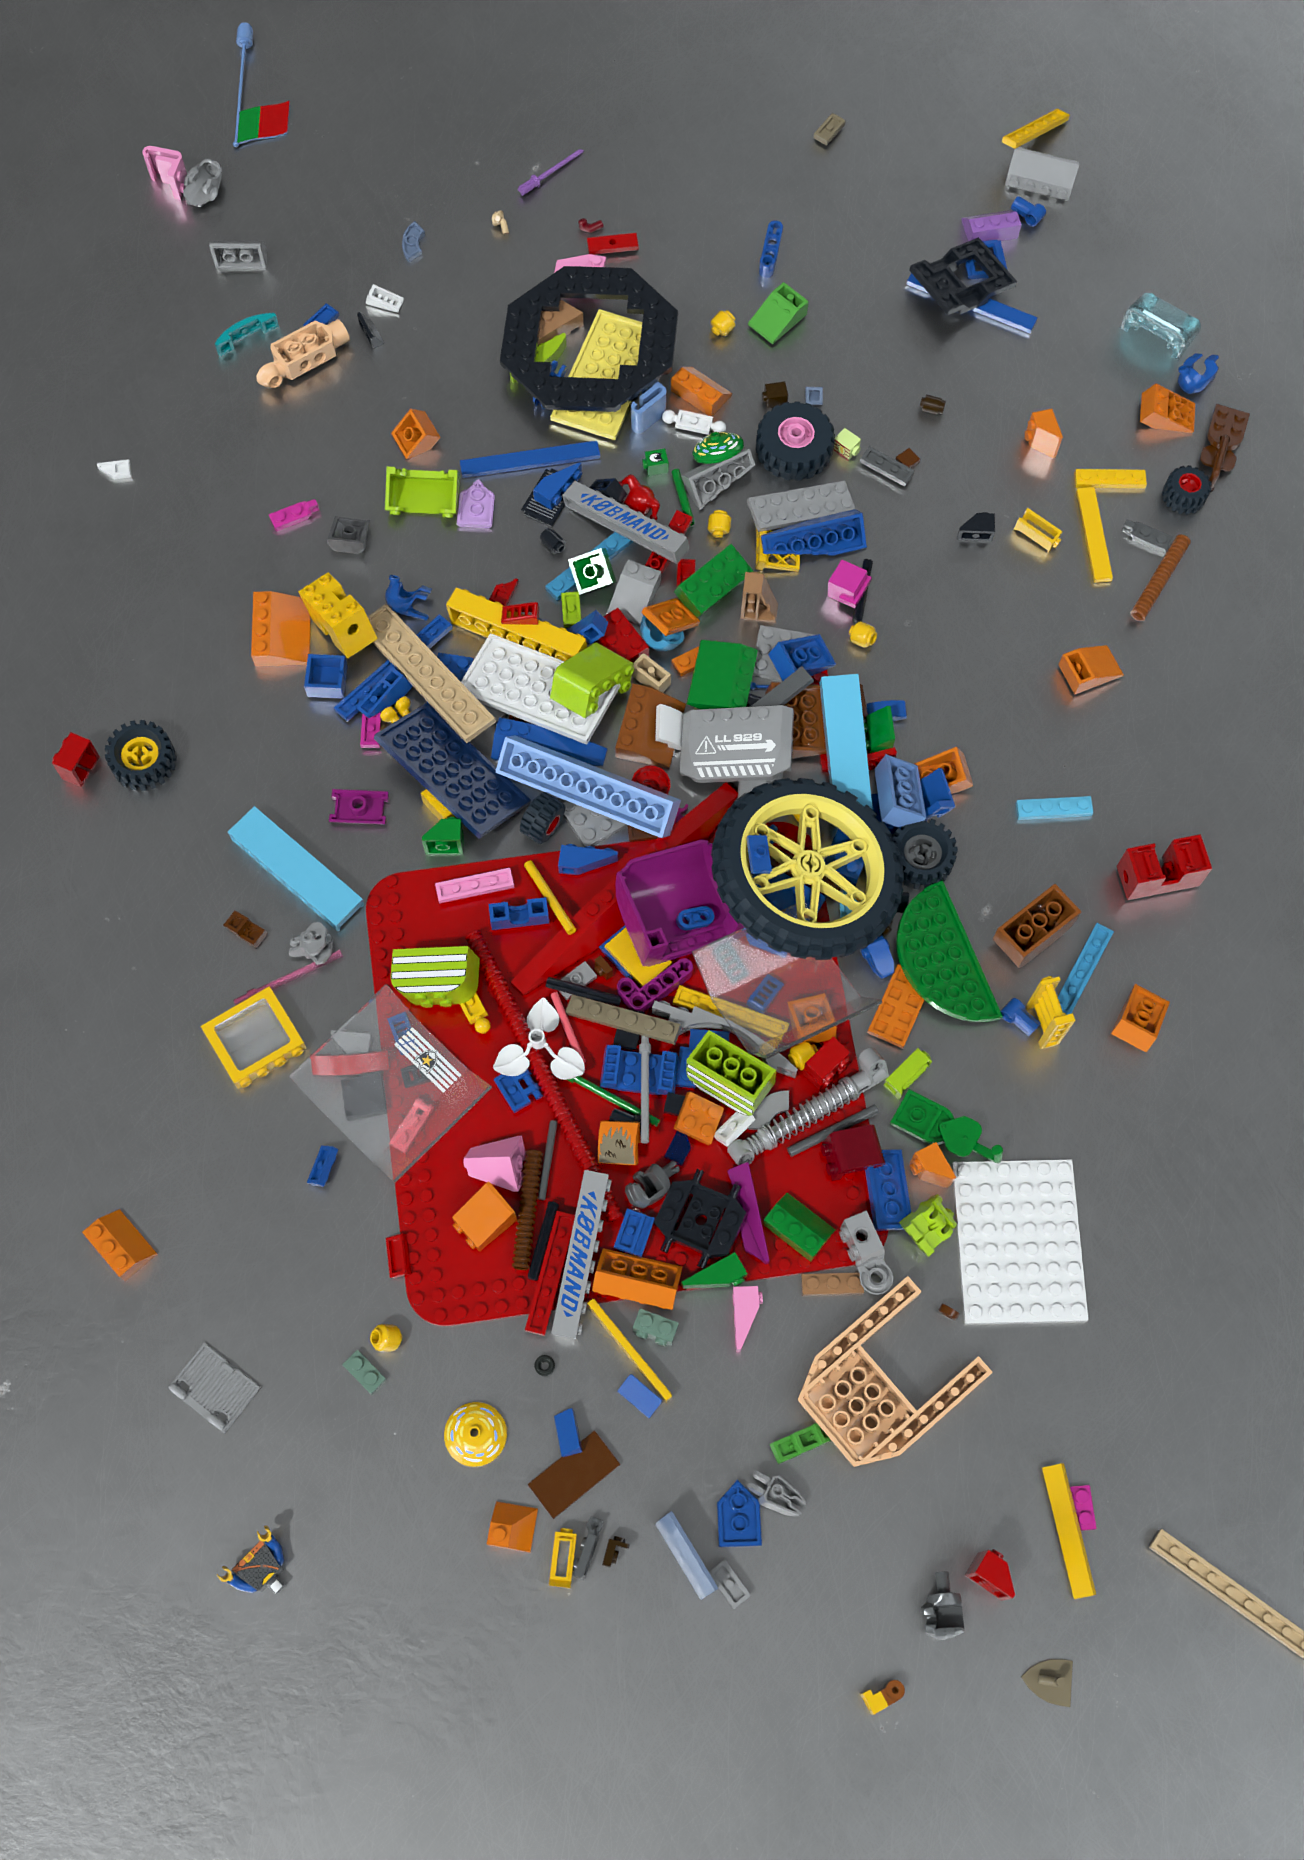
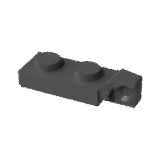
[1122,520,1173,553]
[573,1517,604,1580]

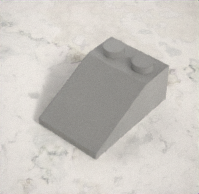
[607,560,661,626]

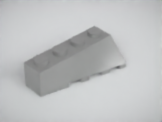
[681,447,755,510]

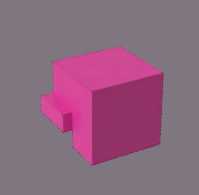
[828,560,872,608]

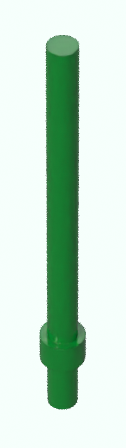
[567,1076,660,1127]

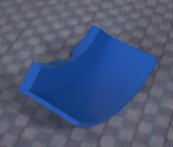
[871,768,956,834]

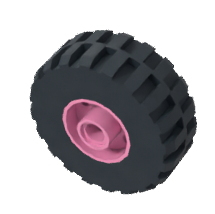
[756,401,835,481]

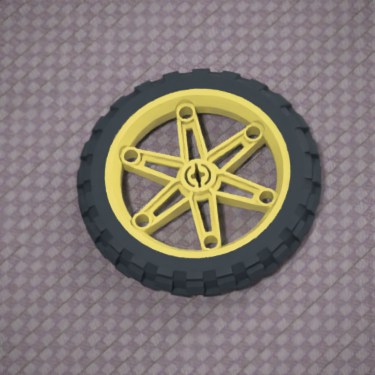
[711,778,904,960]

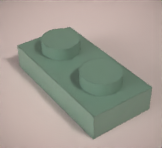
[342,1350,387,1395]

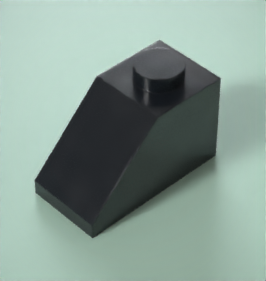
[589,478,628,504]
[957,512,995,541]

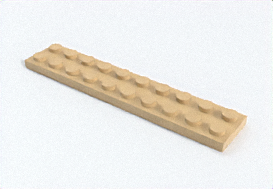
[368,604,496,743]

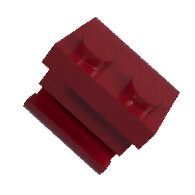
[821,1125,886,1181]

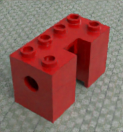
[1116,834,1212,900]

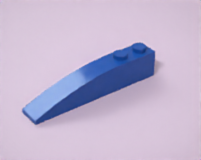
[761,509,867,555]
[491,717,607,766]

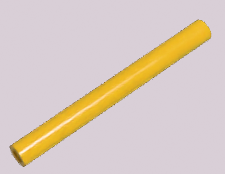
[524,860,576,935]

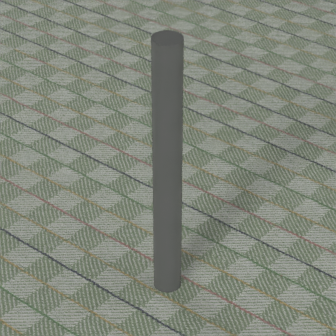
[538,1120,558,1200]

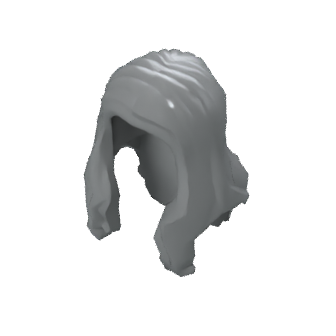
[183,158,223,207]

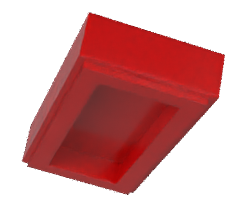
[386,1233,411,1279]

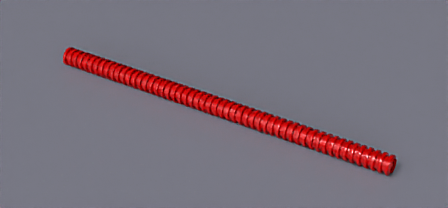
[465,930,624,1223]

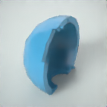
[640,616,684,652]

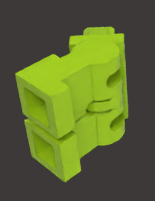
[899,1194,957,1257]

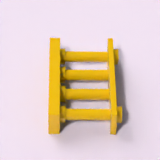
[1025,976,1075,1049]

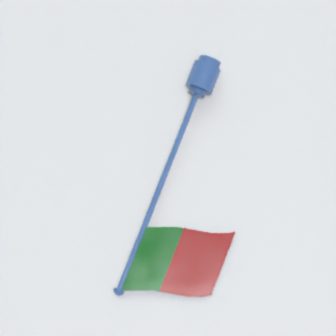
[233,23,290,147]

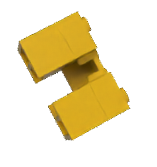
[298,572,378,659]

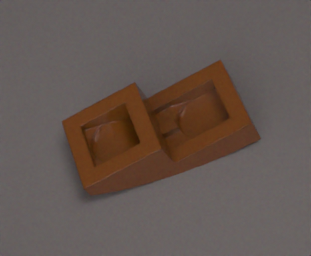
[223,911,268,948]

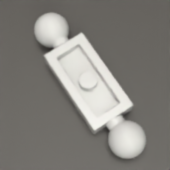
[662,410,726,435]

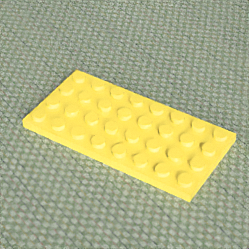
[550,309,642,440]

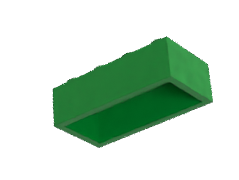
[674,544,754,618]

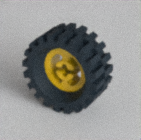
[105,720,177,791]

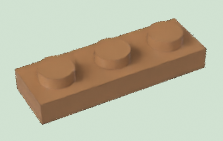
[801,1273,864,1296]

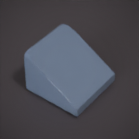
[805,387,823,405]

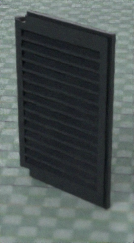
[521,469,580,527]

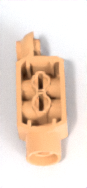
[256,319,350,388]

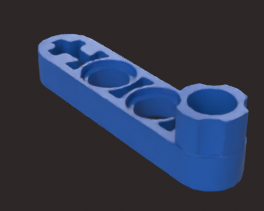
[759,221,783,278]

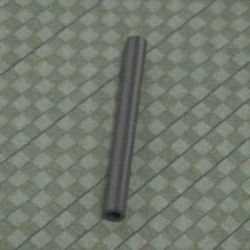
[787,1104,879,1157]

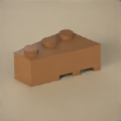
[538,300,584,345]
[740,572,778,623]

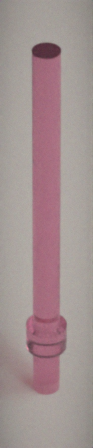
[233,950,343,1005]

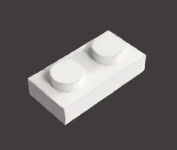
[714,1112,756,1147]

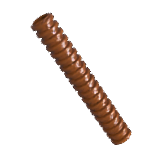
[1130,534,1191,621]

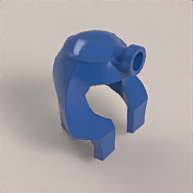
[1178,353,1219,394]
[385,575,432,621]

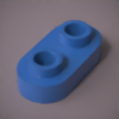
[676,906,714,930]

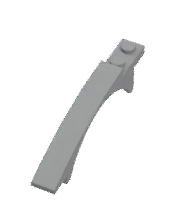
[652,1001,798,1078]

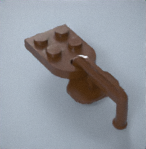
[1200,404,1250,492]

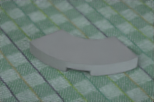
[748,1091,789,1130]

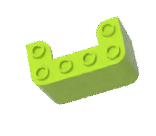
[550,642,634,718]

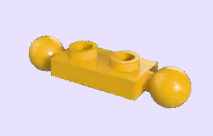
[460,993,490,1034]

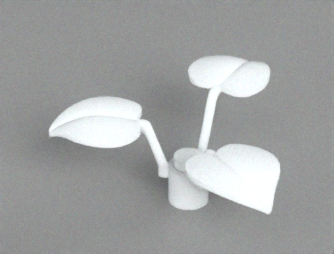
[493,998,585,1080]

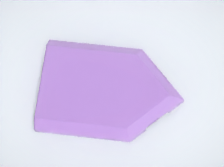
[457,479,495,528]

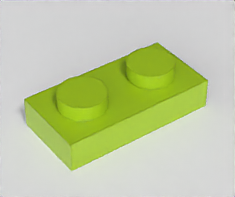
[561,592,581,628]

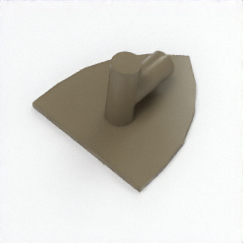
[1021,1659,1073,1707]

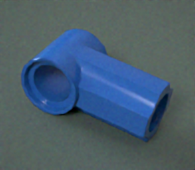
[1011,196,1046,227]
[1001,998,1041,1036]

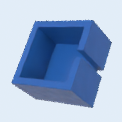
[304,654,348,699]

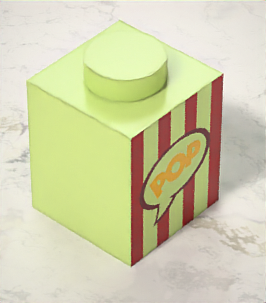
[833,428,861,461]

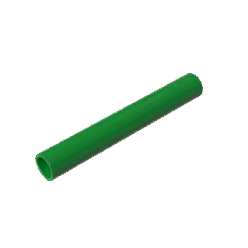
[671,469,695,527]

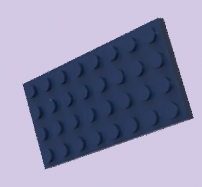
[374,703,531,839]

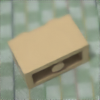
[632,653,671,693]

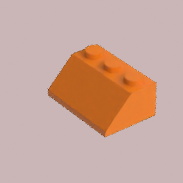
[671,366,732,417]
[82,1209,157,1282]

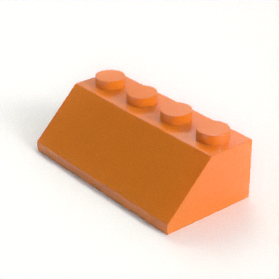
[592,1248,682,1310]

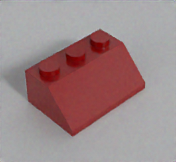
[965,1549,1015,1601]

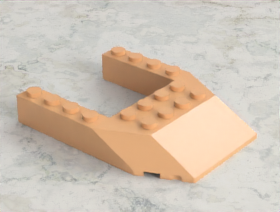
[798,1276,993,1467]

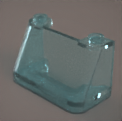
[1120,293,1201,361]

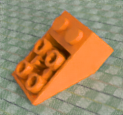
[1140,383,1195,433]
[1058,645,1124,695]

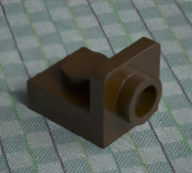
[602,1536,630,1568]

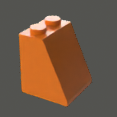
[452,1181,517,1252]

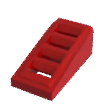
[501,602,539,625]

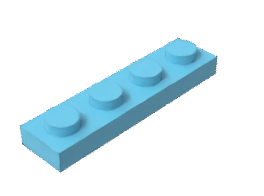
[1016,796,1093,820]

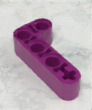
[617,958,693,1012]

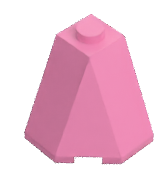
[464,1136,526,1192]

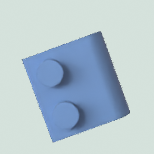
[631,382,666,434]

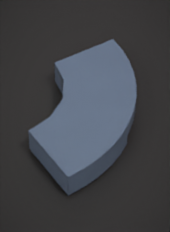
[402,221,425,263]

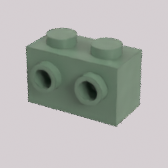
[633,1308,679,1347]

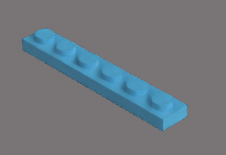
[545,532,633,601]
[1058,923,1114,1015]

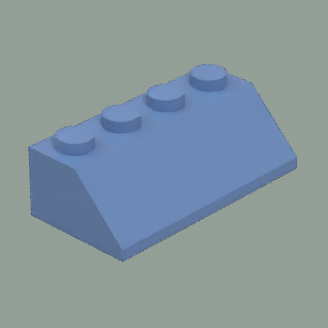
[874,754,926,827]

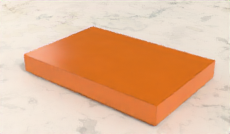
[641,598,700,636]

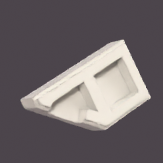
[97,459,132,480]

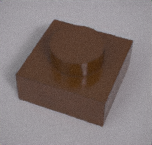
[594,955,613,980]

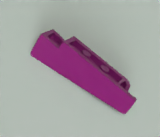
[727,1162,769,1264]

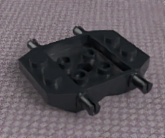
[654,1169,747,1269]

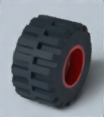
[1162,465,1212,515]
[520,792,565,844]

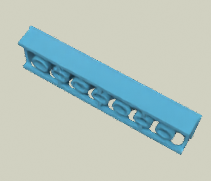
[819,674,873,810]
[228,806,364,932]

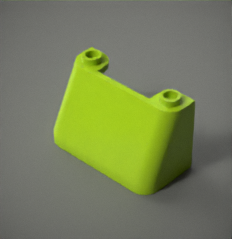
[385,466,461,518]

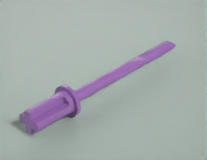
[518,149,584,196]

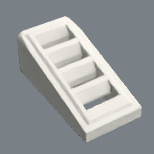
[366,284,404,313]

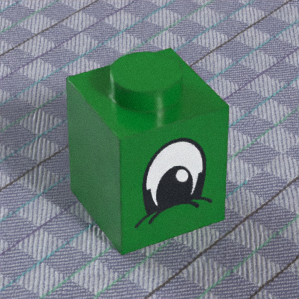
[642,448,669,476]

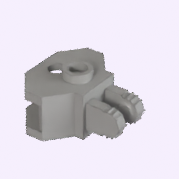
[289,922,333,965]

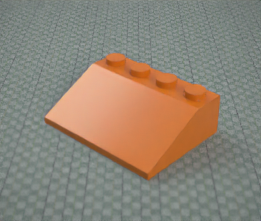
[251,591,311,667]

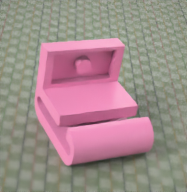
[142,146,187,200]

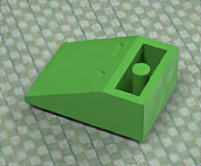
[748,282,809,344]

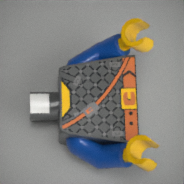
[217,1525,285,1595]

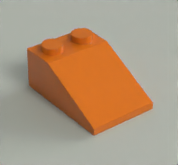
[914,747,973,794]
[1111,984,1170,1052]

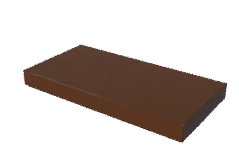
[528,1430,620,1519]

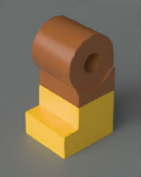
[860,1680,905,1715]

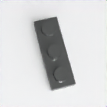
[860,446,915,487]

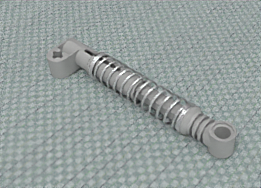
[727,1048,889,1166]

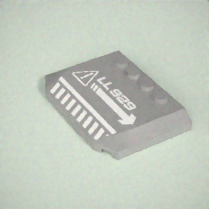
[680,705,794,783]

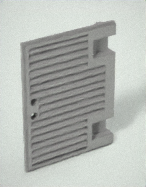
[168,1342,261,1434]

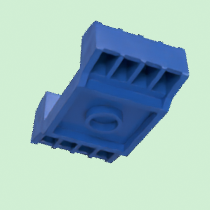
[600,1045,679,1095]

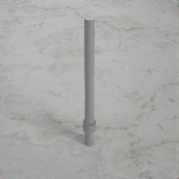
[639,1035,651,1143]

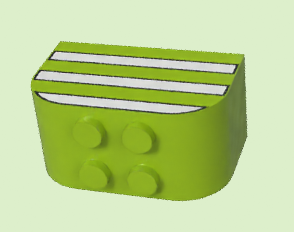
[391,946,480,1008]
[686,1030,776,1116]

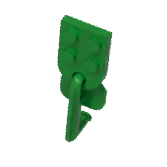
[890,1089,1003,1163]

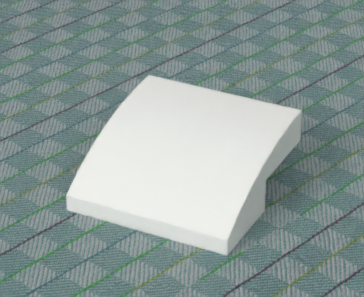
[655,704,683,750]

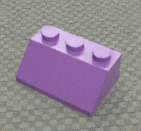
[962,210,1021,241]

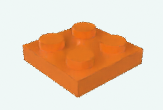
[673,1092,724,1145]

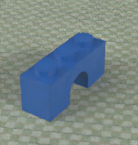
[489,897,549,930]

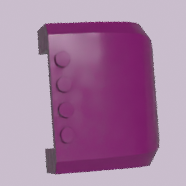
[615,840,747,966]

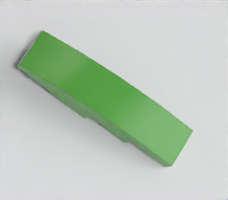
[769,1423,831,1464]

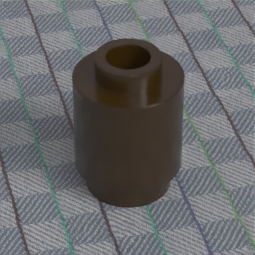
[919,394,946,415]

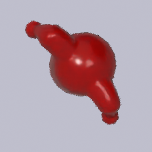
[618,474,660,520]

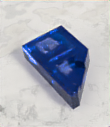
[664,1131,691,1166]

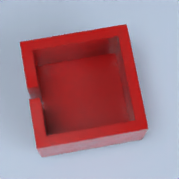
[52,732,100,787]
[802,1036,851,1090]

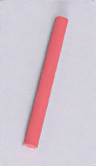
[550,992,586,1063]

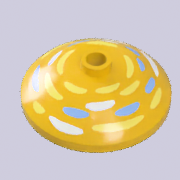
[444,1402,507,1467]

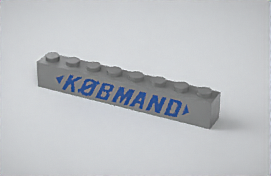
[562,481,690,564]
[551,1170,612,1339]

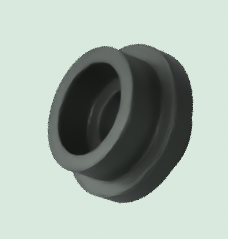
[534,1355,555,1376]

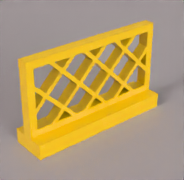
[755,527,800,572]

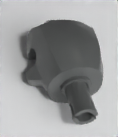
[625,1161,680,1208]
[921,1571,965,1640]

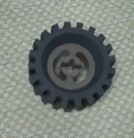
[892,819,958,889]

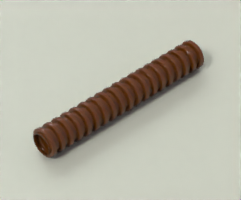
[512,1150,543,1270]

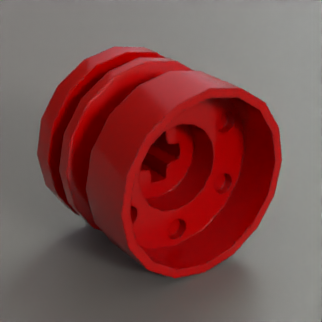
[631,766,671,795]

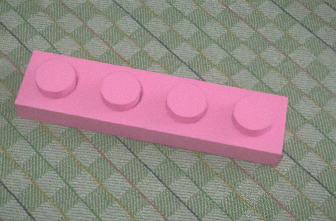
[435,868,514,903]

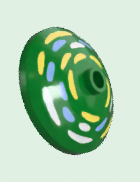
[692,431,744,464]

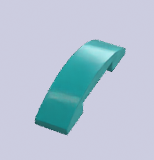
[215,313,279,357]

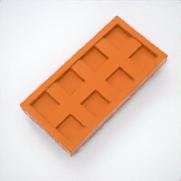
[867,964,924,1049]

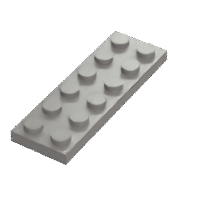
[747,481,856,532]

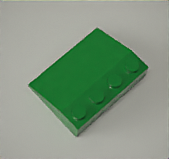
[686,640,758,710]

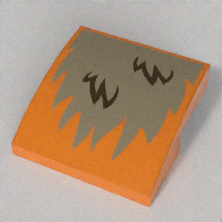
[598,1120,640,1165]

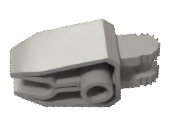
[747,1471,806,1517]

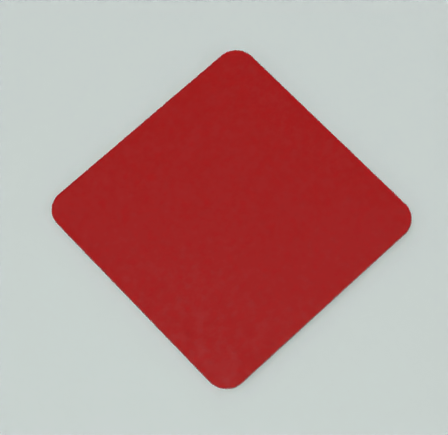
[366,822,889,1326]

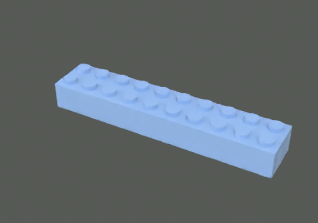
[495,735,681,838]

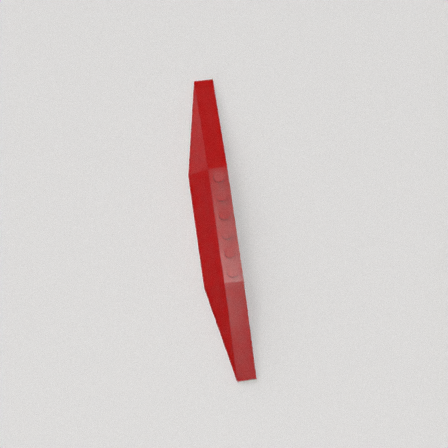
[510,782,738,995]

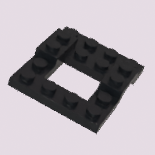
[909,237,1017,316]

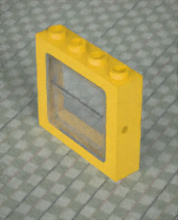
[201,986,307,1089]

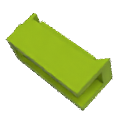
[884,1048,932,1100]

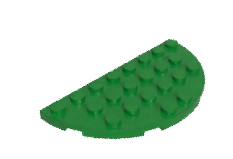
[896,881,1003,1022]

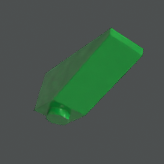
[681,1252,747,1289]

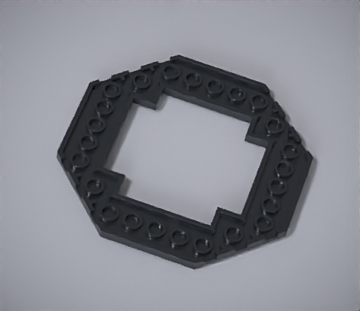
[500,266,678,412]

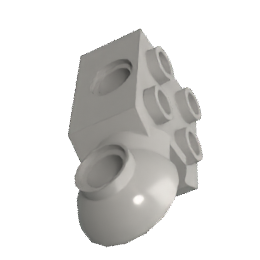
[839,1211,894,1295]

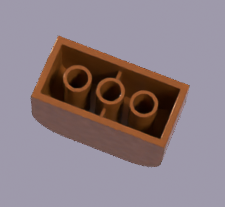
[993,884,1081,968]

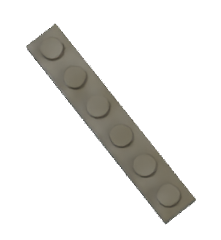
[566,995,682,1045]

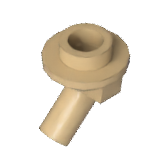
[491,210,509,235]

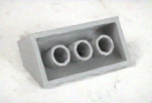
[1005,147,1080,201]

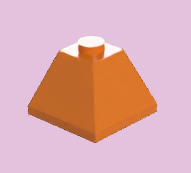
[487,1501,538,1553]

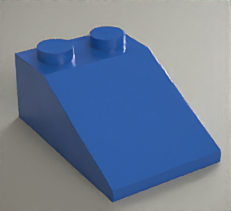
[768,634,836,681]
[824,829,865,887]

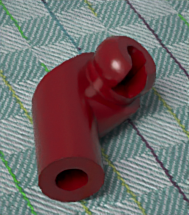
[578,218,604,233]

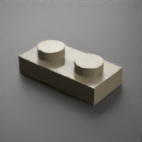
[813,113,846,146]

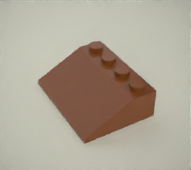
[765,682,827,759]
[615,684,686,769]

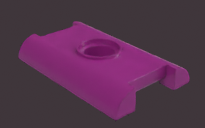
[329,789,389,825]

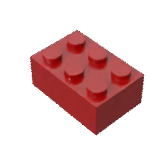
[593,608,649,663]

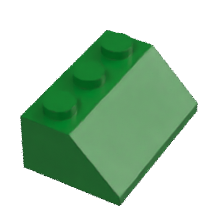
[763,1193,835,1262]

